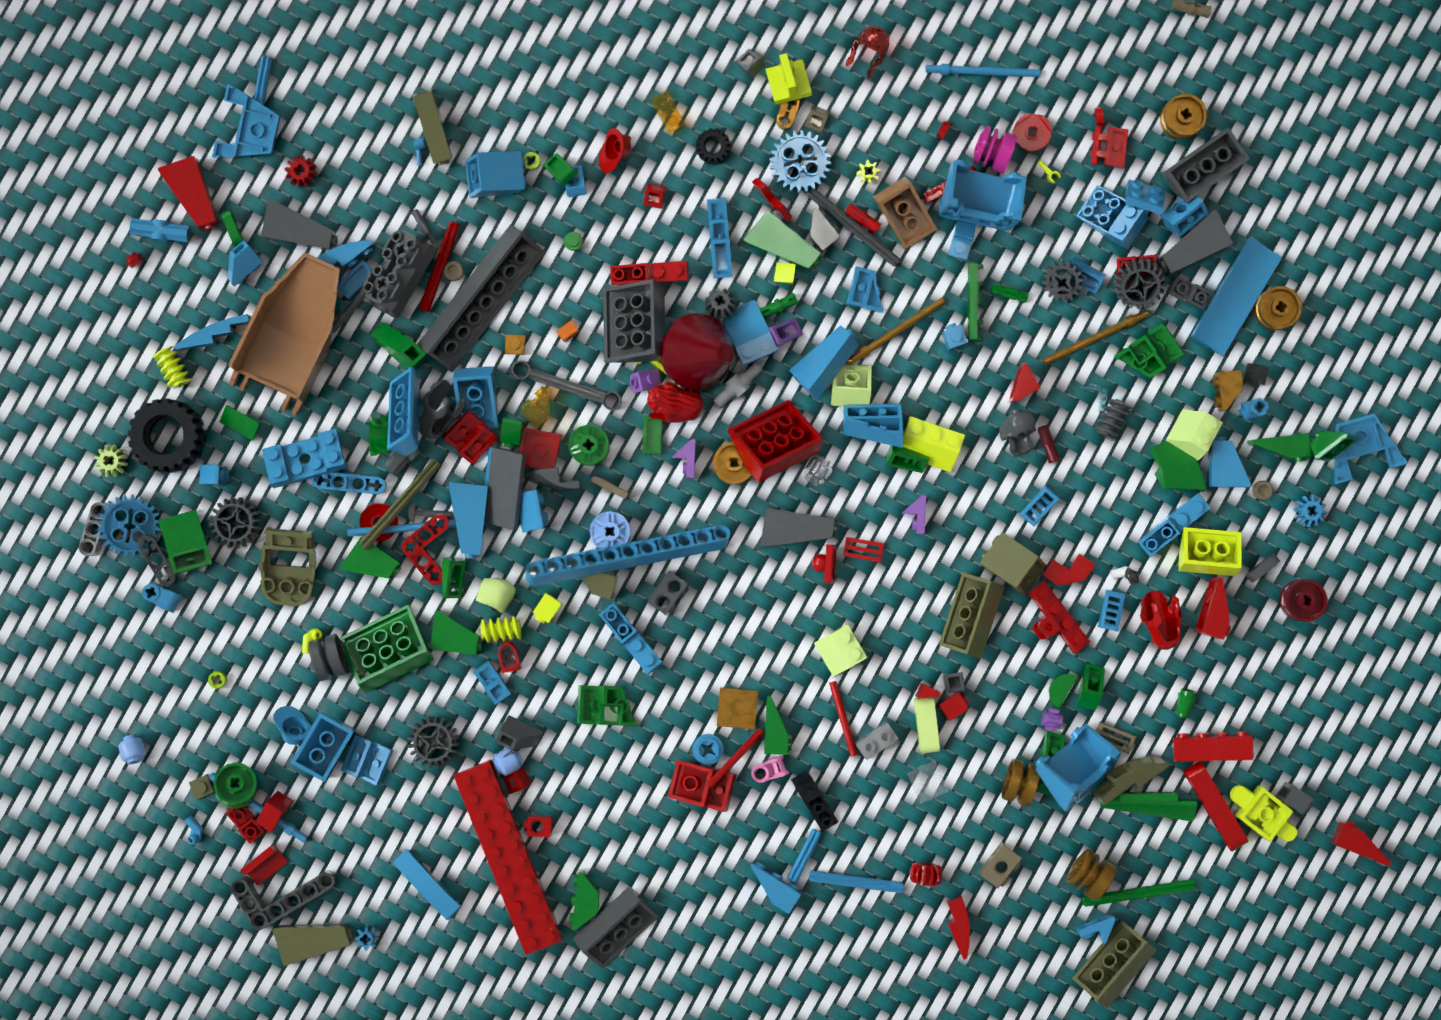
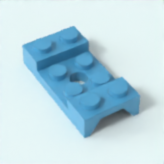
[262,429,348,489]

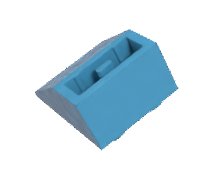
[1076,185,1149,250]

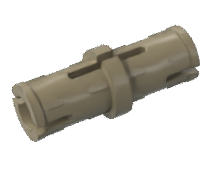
[1171,0,1212,18]

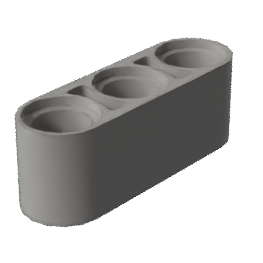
[79,502,110,556]

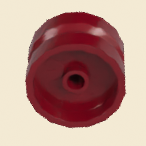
[1279,579,1328,622]

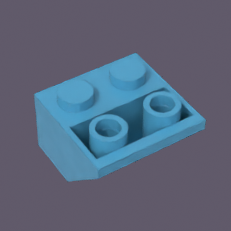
[519,490,549,533]

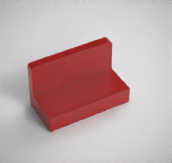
[240,844,288,885]

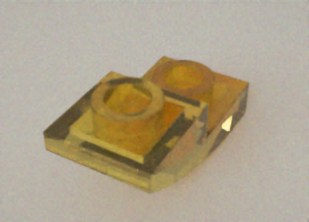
[650,90,686,134]

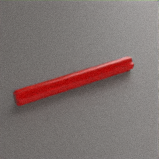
[419,221,460,312]

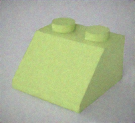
[831,364,872,406]
[1166,410,1223,460]
[814,624,867,676]

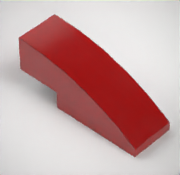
[946,895,970,960]

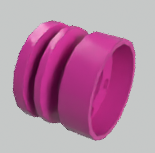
[973,125,1017,174]

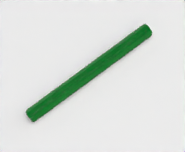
[1082,879,1197,907]

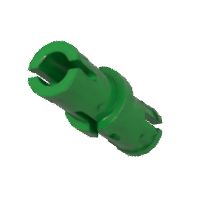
[759,293,799,319]

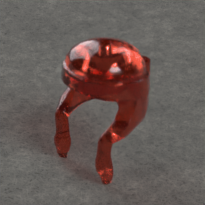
[846,26,890,79]

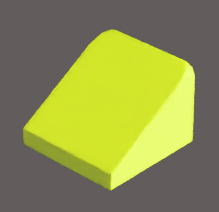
[774,263,796,285]

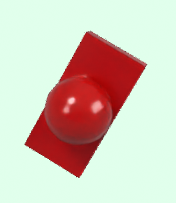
[812,544,837,583]

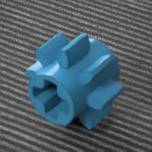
[354,925,379,951]

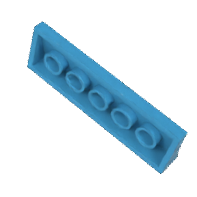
[1190,237,1282,356]

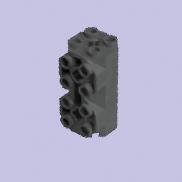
[363,230,437,319]

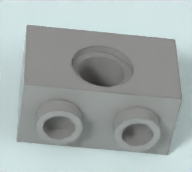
[855,722,898,760]

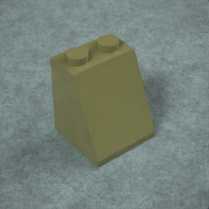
[980,532,1047,597]

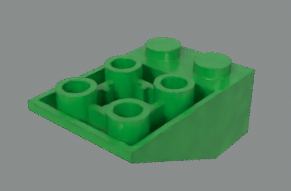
[158,510,212,575]

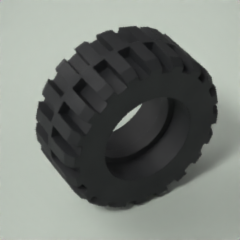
[127,398,206,473]

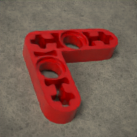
[402,513,450,585]

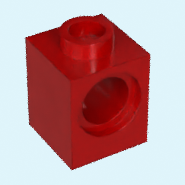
[937,692,969,721]
[524,815,553,837]

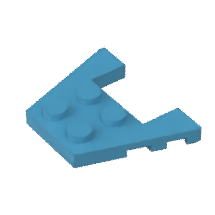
[212,84,281,158]
[1333,414,1408,484]

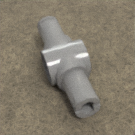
[713,362,763,408]

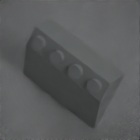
[603,279,665,363]

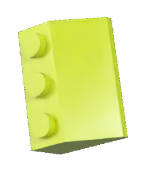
[903,416,965,472]
[1179,527,1242,576]

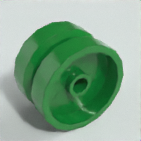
[213,762,258,810]

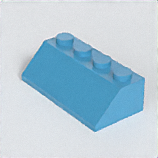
[387,367,421,456]

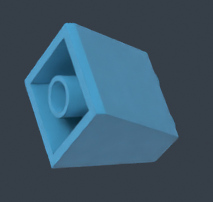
[465,151,526,198]

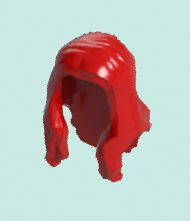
[647,382,703,423]
[1140,591,1182,650]

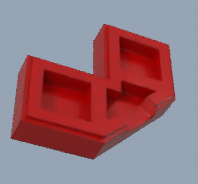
[752,178,792,222]
[1042,554,1095,586]

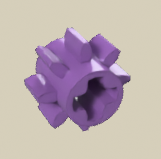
[1041,708,1063,732]

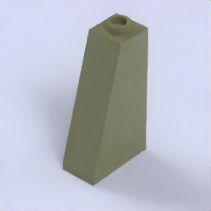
[413,88,452,165]
[272,924,354,966]

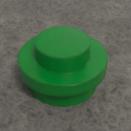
[564,232,583,251]

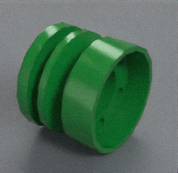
[568,425,610,466]

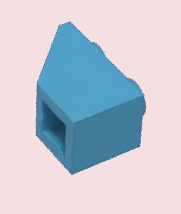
[228,240,263,287]
[199,465,230,486]

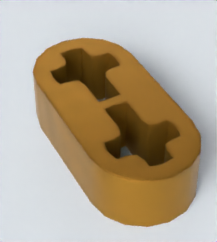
[776,99,800,130]

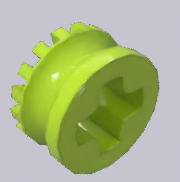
[523,152,541,171]
[208,671,227,689]

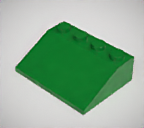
[340,604,434,693]

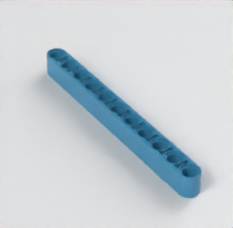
[525,525,730,586]

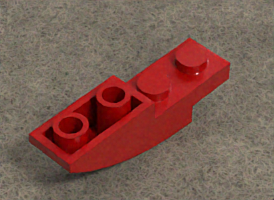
[610,261,689,285]

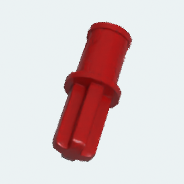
[845,203,881,234]

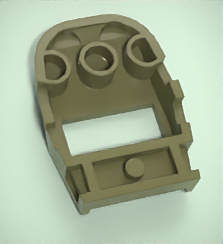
[259,527,317,606]

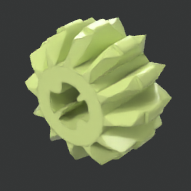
[94,445,128,477]

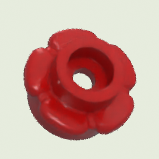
[126,251,143,268]

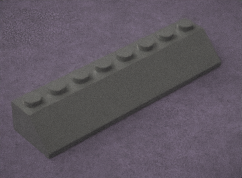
[417,224,545,372]

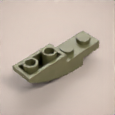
[1092,756,1169,805]

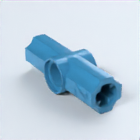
[129,218,191,243]
[1238,398,1269,420]

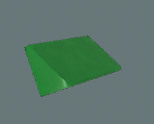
[219,405,262,441]

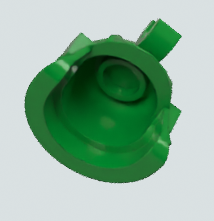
[368,414,391,456]

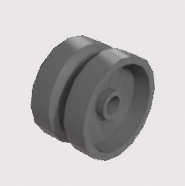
[308,634,348,681]

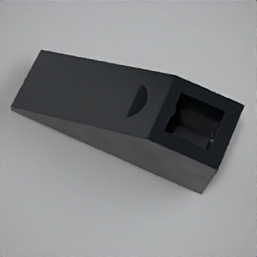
[791,770,838,832]

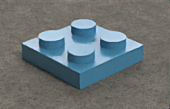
[1125,180,1165,215]

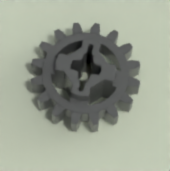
[1042,259,1084,302]

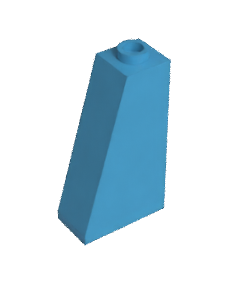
[789,325,859,400]
[449,482,488,559]

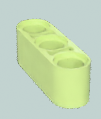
[914,697,940,754]

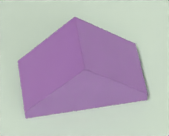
[769,318,804,348]

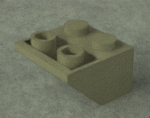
[582,571,618,599]

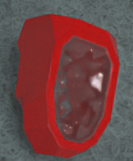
[498,641,522,673]

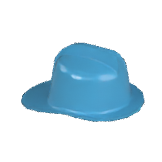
[273,706,312,747]

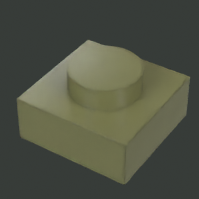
[189,774,215,800]

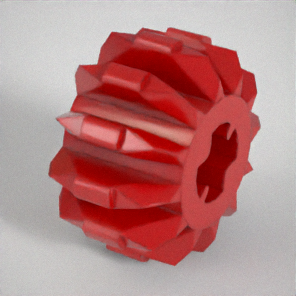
[284,155,318,188]
[910,862,943,886]

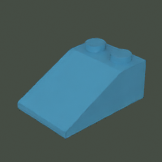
[721,299,778,367]
[453,366,499,428]

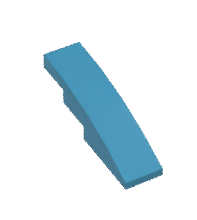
[707,198,733,278]
[175,314,251,351]
[392,849,461,920]

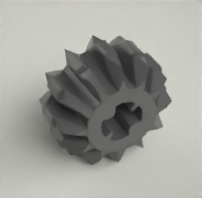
[705,288,737,321]

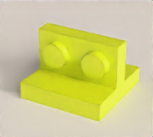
[766,53,812,105]

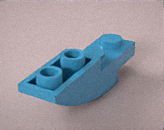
[317,240,376,269]
[1138,493,1211,557]
[599,602,663,675]

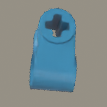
[142,584,182,613]

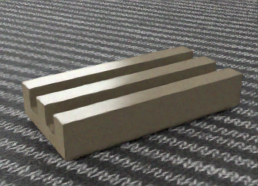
[591,476,629,499]
[1096,722,1136,754]

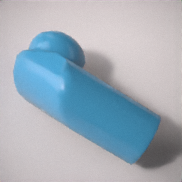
[184,815,203,845]

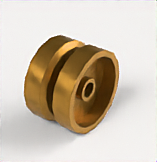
[1160,94,1207,140]
[1254,286,1302,331]
[713,442,751,485]
[1001,759,1040,807]

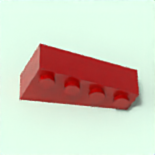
[1173,732,1254,762]

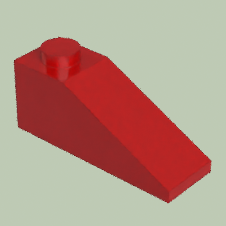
[1331,821,1391,866]

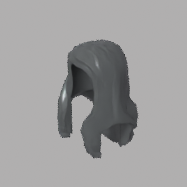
[418,379,466,439]

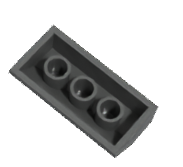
[1161,127,1250,203]
[573,886,659,968]

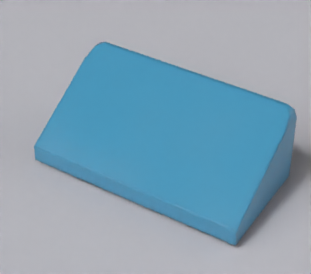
[1065,257,1106,295]

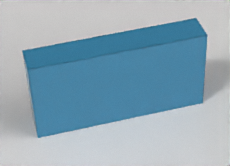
[338,260,372,300]

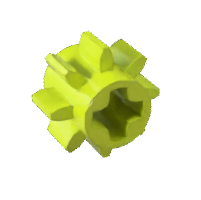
[856,160,881,185]

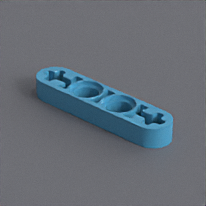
[311,472,387,494]

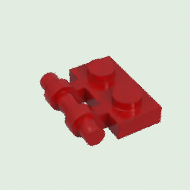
[1090,126,1128,168]

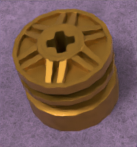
[1066,849,1117,901]

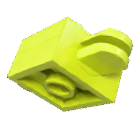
[1230,785,1297,842]

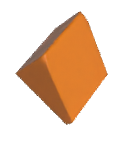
[557,321,579,342]

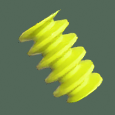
[153,346,192,389]
[481,616,522,643]

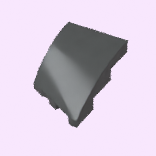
[524,467,582,490]

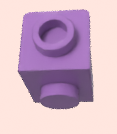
[630,368,662,393]

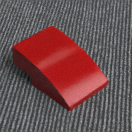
[668,760,737,812]

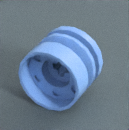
[590,511,632,548]

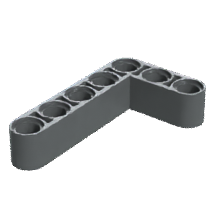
[231,870,337,930]

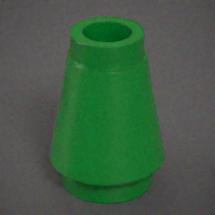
[1176,688,1197,718]

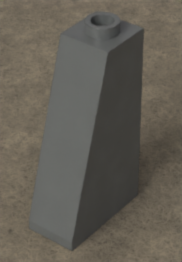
[261,199,337,251]
[1159,209,1233,276]
[760,508,838,547]

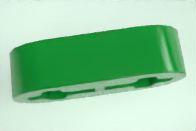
[221,210,244,247]

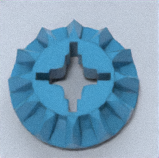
[693,734,723,765]

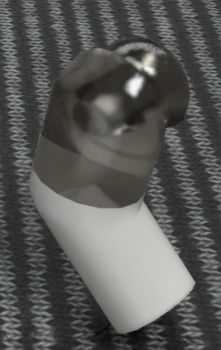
[1110,566,1139,585]

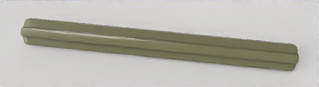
[359,459,441,550]

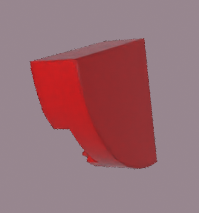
[936,120,951,140]

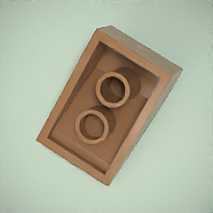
[873,177,937,249]

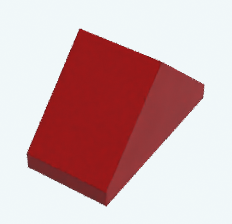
[255,791,294,833]

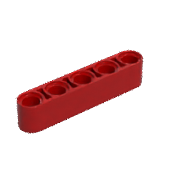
[1183,761,1249,852]

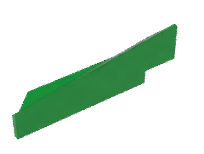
[1100,792,1197,821]

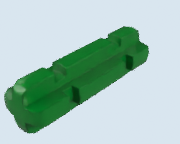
[991,283,1028,303]

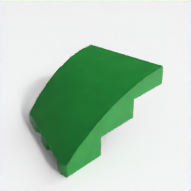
[1114,322,1184,378]
[1149,441,1207,492]
[577,685,637,726]

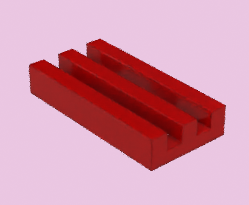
[843,537,884,562]

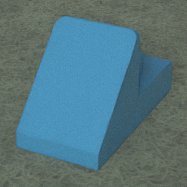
[565,165,587,197]
[948,220,976,261]
[1075,913,1115,945]

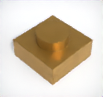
[505,335,525,355]

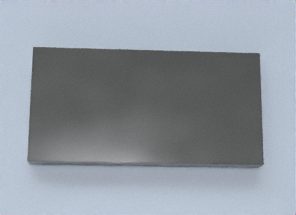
[484,447,526,530]

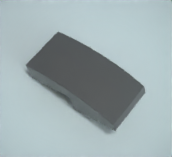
[1166,276,1212,310]

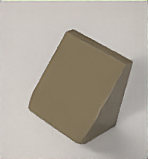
[805,105,830,133]

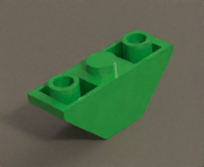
[569,870,600,931]

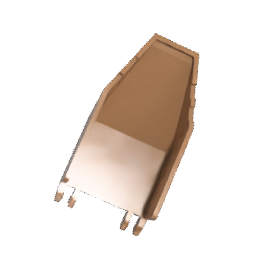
[228,253,340,416]

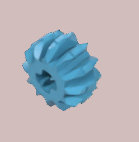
[1293,495,1327,527]

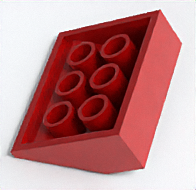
[728,400,823,483]

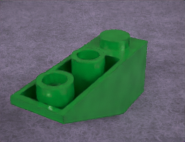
[370,322,426,370]

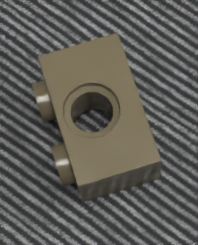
[978,842,1022,888]

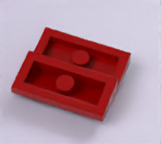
[443,409,498,465]

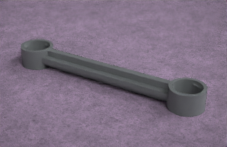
[511,360,622,411]

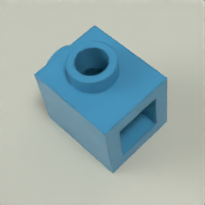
[941,323,968,351]

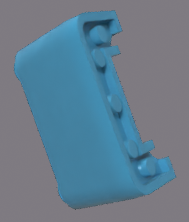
[939,160,1027,230]
[1035,724,1121,812]

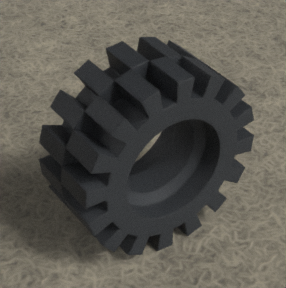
[696,128,730,165]

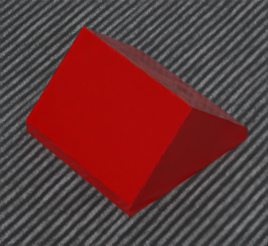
[1008,363,1040,404]

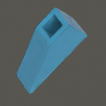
[750,861,801,914]

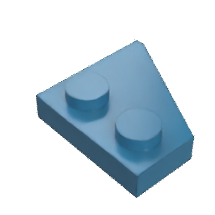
[846,266,883,313]

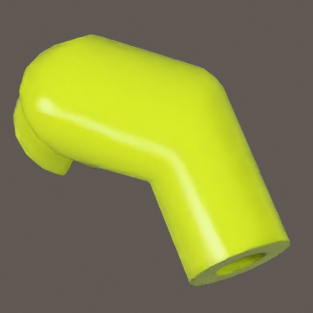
[302,628,322,654]

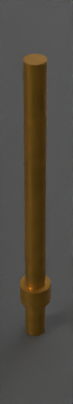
[847,297,946,365]
[1042,310,1149,366]

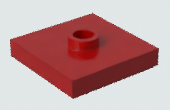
[519,427,562,470]

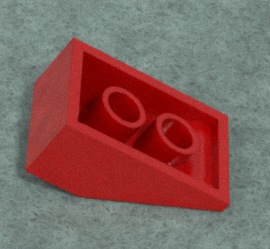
[1194,577,1231,640]

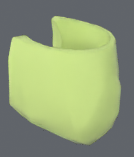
[476,578,516,613]

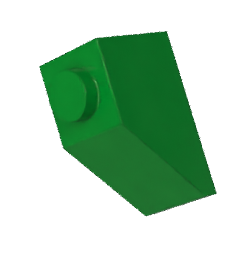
[500,418,525,449]
[1077,663,1105,711]

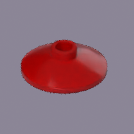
[359,503,398,542]

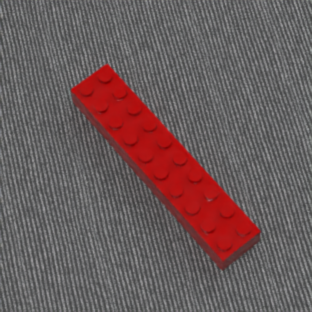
[453,759,563,955]

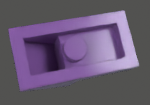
[672,439,696,479]
[901,495,926,534]

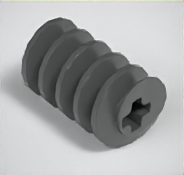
[1094,399,1133,442]

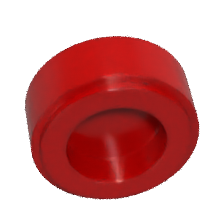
[1094,107,1104,126]

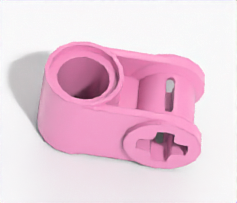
[751,755,789,783]

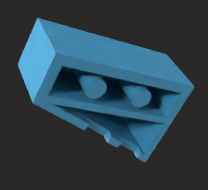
[843,404,903,448]

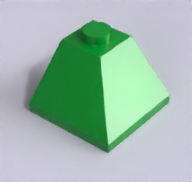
[1310,431,1360,462]

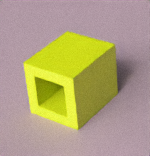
[533,593,563,624]

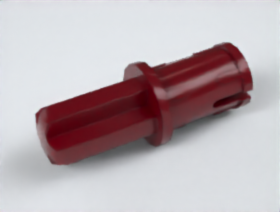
[1037,425,1060,464]

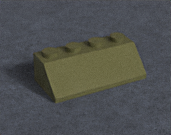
[939,572,1005,659]
[1072,920,1157,1009]

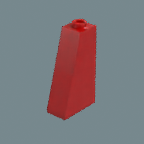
[158,156,220,231]

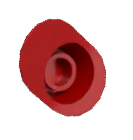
[599,128,631,173]

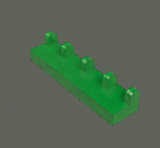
[967,263,984,341]

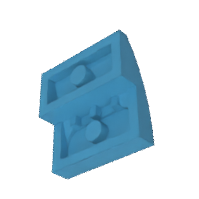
[341,735,394,786]

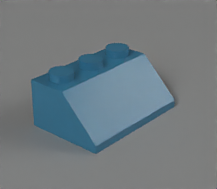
[291,712,355,782]

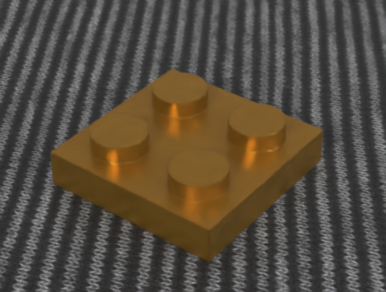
[717,687,758,729]

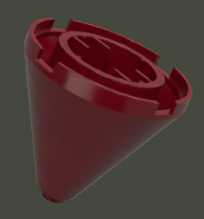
[660,313,734,390]

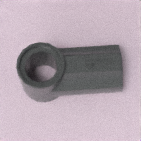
[384,446,422,476]

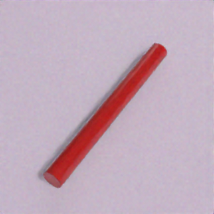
[829,681,858,757]
[707,728,764,788]

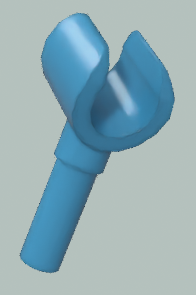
[413,138,426,166]

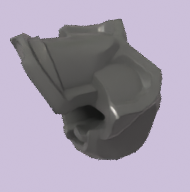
[999,409,1036,456]

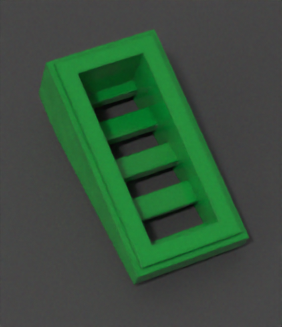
[886,445,929,473]
[442,557,466,598]

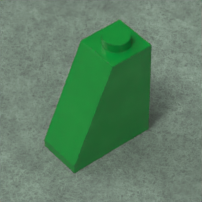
[339,536,402,578]
[430,610,483,655]

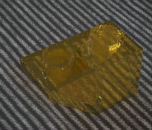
[520,385,552,430]

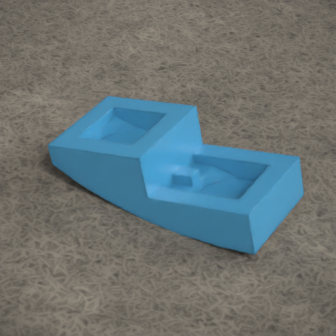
[473,660,511,705]

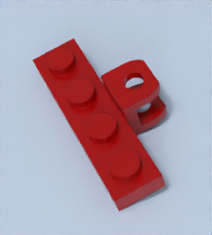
[1028,581,1090,654]

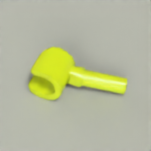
[1038,160,1061,183]

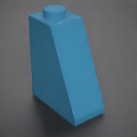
[1208,437,1251,488]

